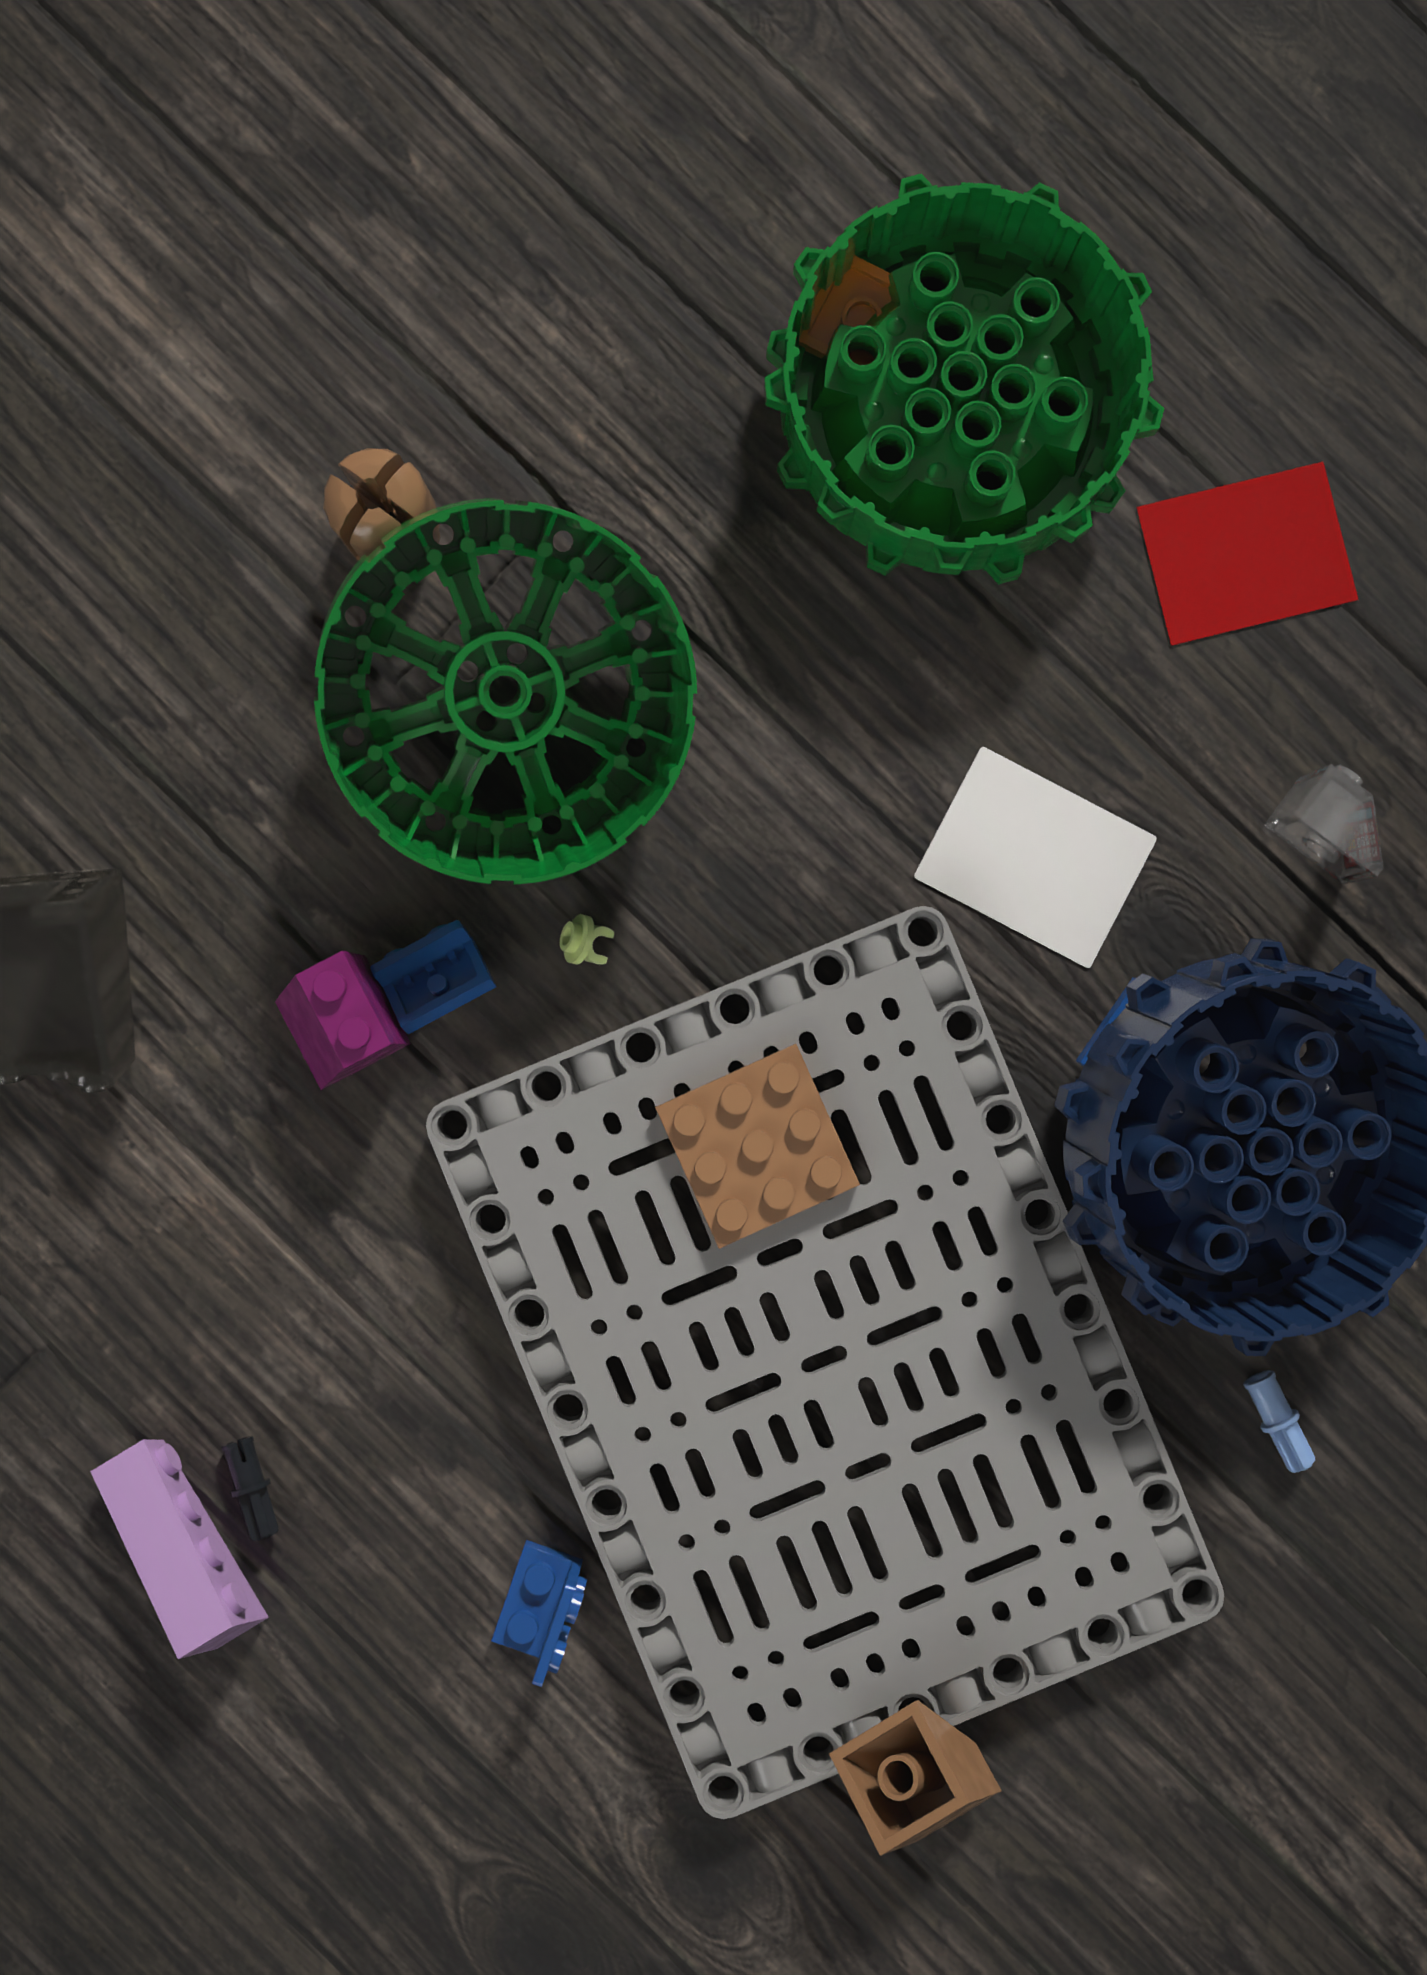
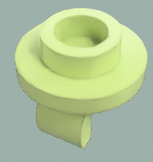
[560,914,614,965]

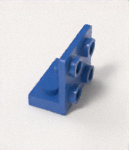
[491,1540,587,1687]

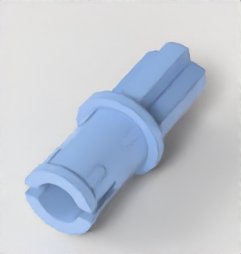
[1243,1370,1315,1473]

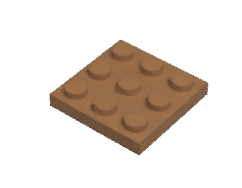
[655,1043,860,1249]

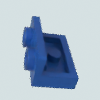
[370,920,497,1034]

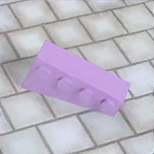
[90,1439,269,1659]

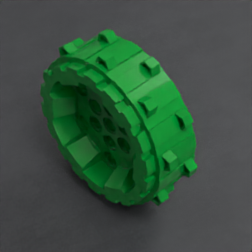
[764,173,1164,585]

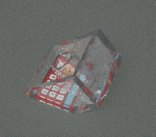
[1264,764,1384,885]

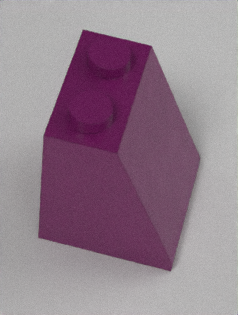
[275,950,411,1090]

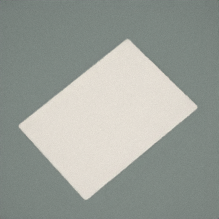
[914,747,1157,968]

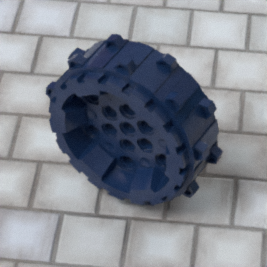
[1054,938,1427,1356]

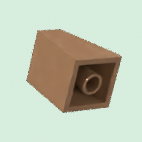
[829,1700,1002,1856]

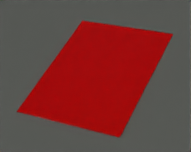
[1136,462,1359,646]

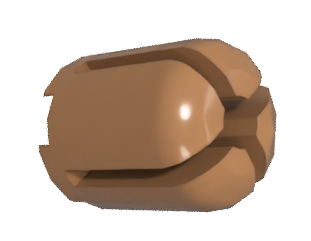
[323,448,440,561]

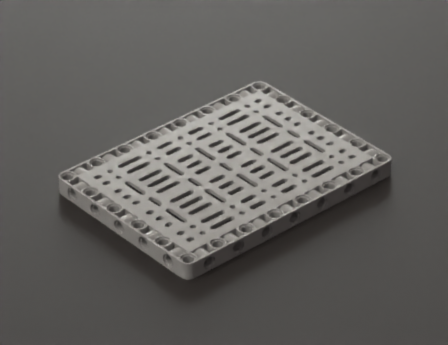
[426,906,1224,1819]

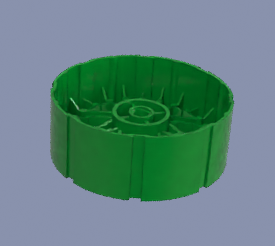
[314,498,697,885]

